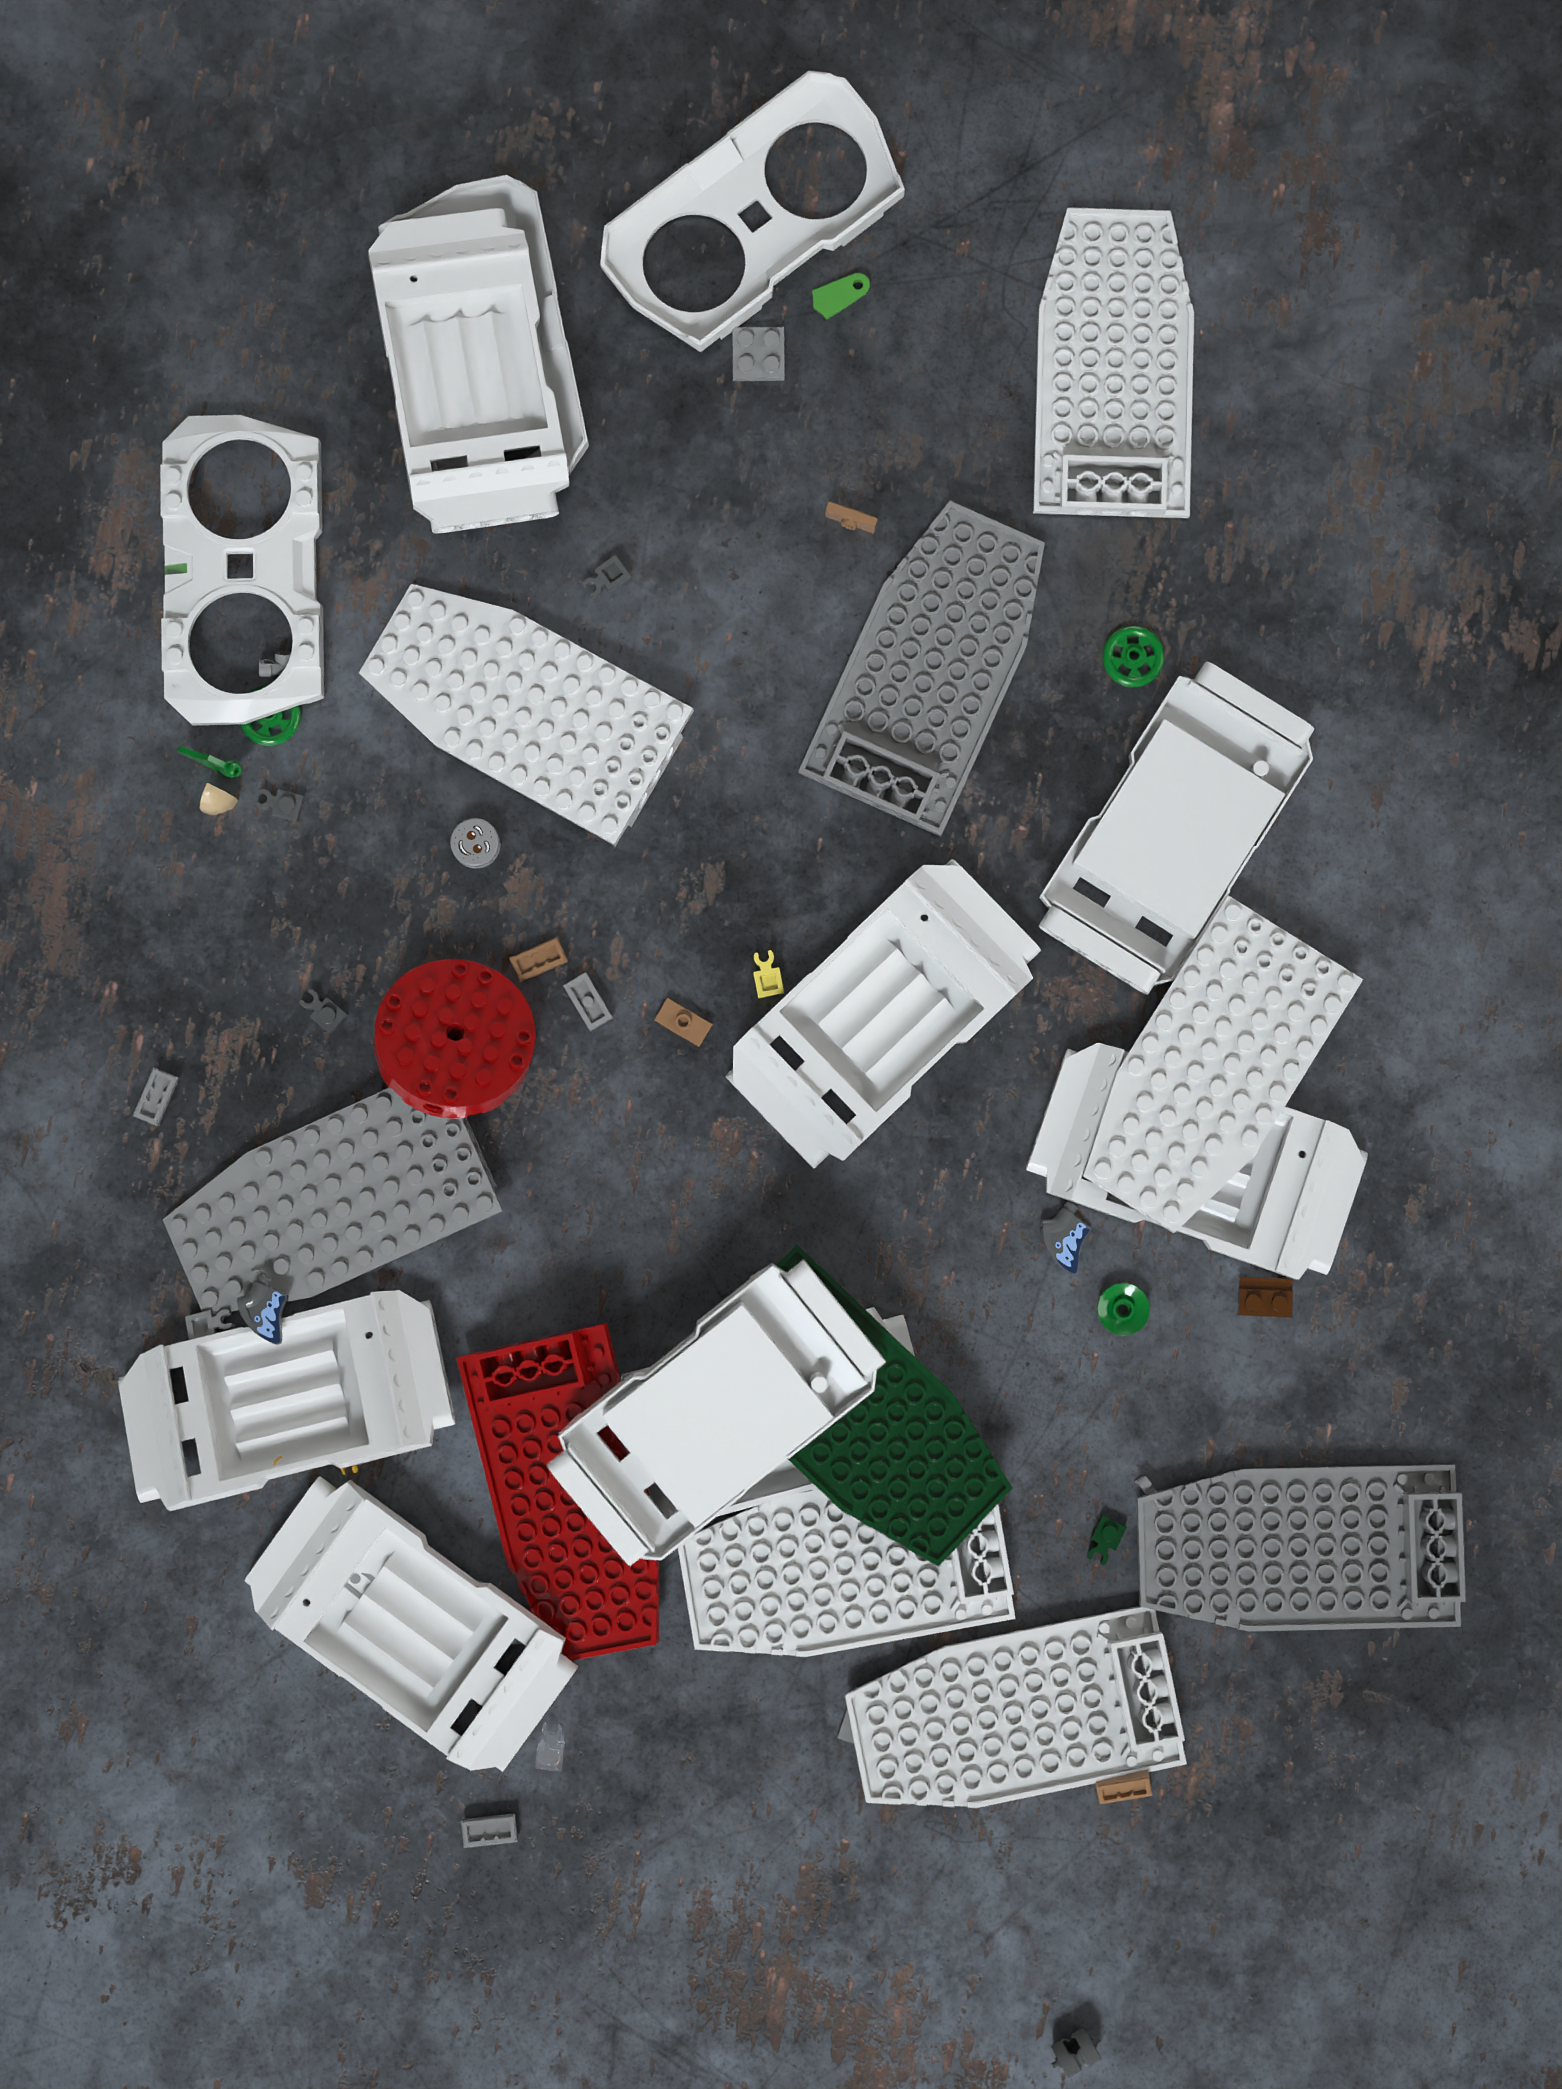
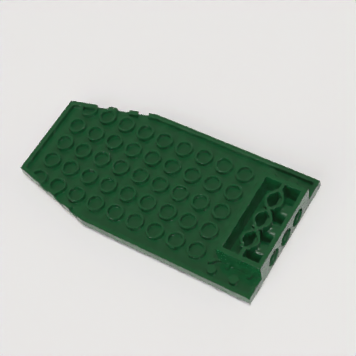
[776,1244,1013,1567]

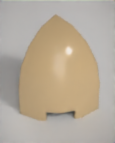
[200,783,239,815]

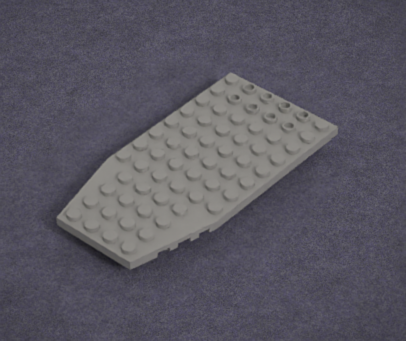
[798,501,1045,836]
[163,1088,504,1315]
[1136,1464,1466,1631]

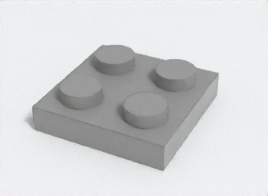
[733,327,785,381]

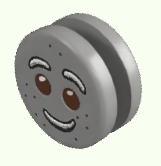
[450,818,501,869]

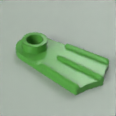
[812,273,870,320]

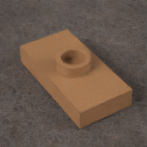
[825,501,878,534]
[509,937,568,983]
[654,998,713,1048]
[1096,1770,1152,1805]

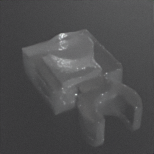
[535,1722,565,1771]

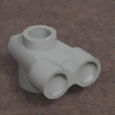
[259,651,291,677]

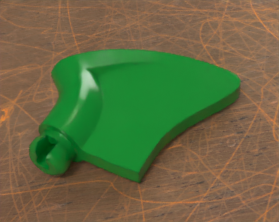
[177,746,242,779]

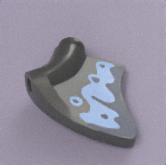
[1040,1201,1091,1274]
[237,1273,289,1345]

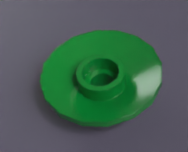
[1097,1283,1150,1336]

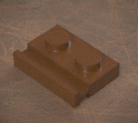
[1237,1277,1293,1318]

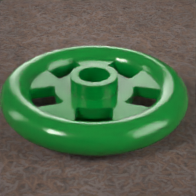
[1102,626,1165,687]
[240,684,301,746]

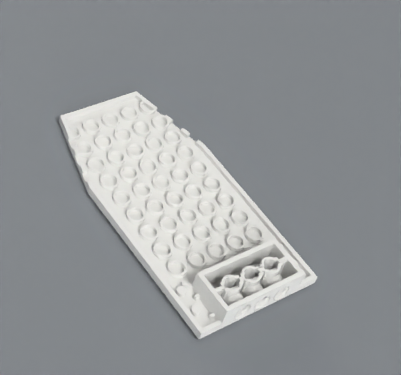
[1033,208,1194,518]
[359,584,694,846]
[1083,896,1363,1233]
[678,1489,1016,1657]
[845,1606,1187,1808]

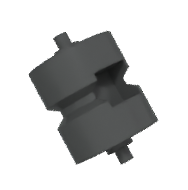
[1051,2027,1101,2078]

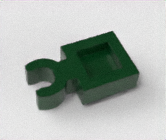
[1087,1515,1127,1566]

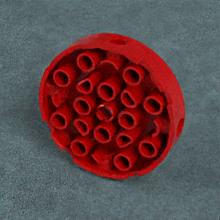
[373,959,535,1119]

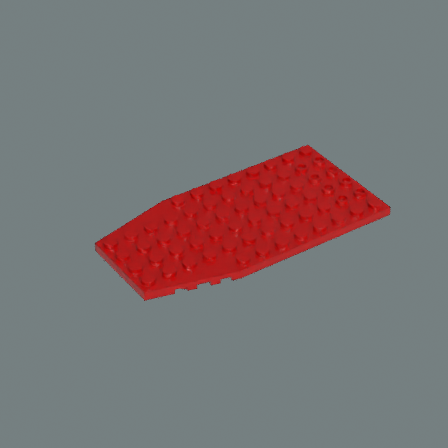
[456,1323,659,1661]

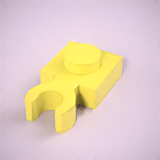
[753,950,784,999]

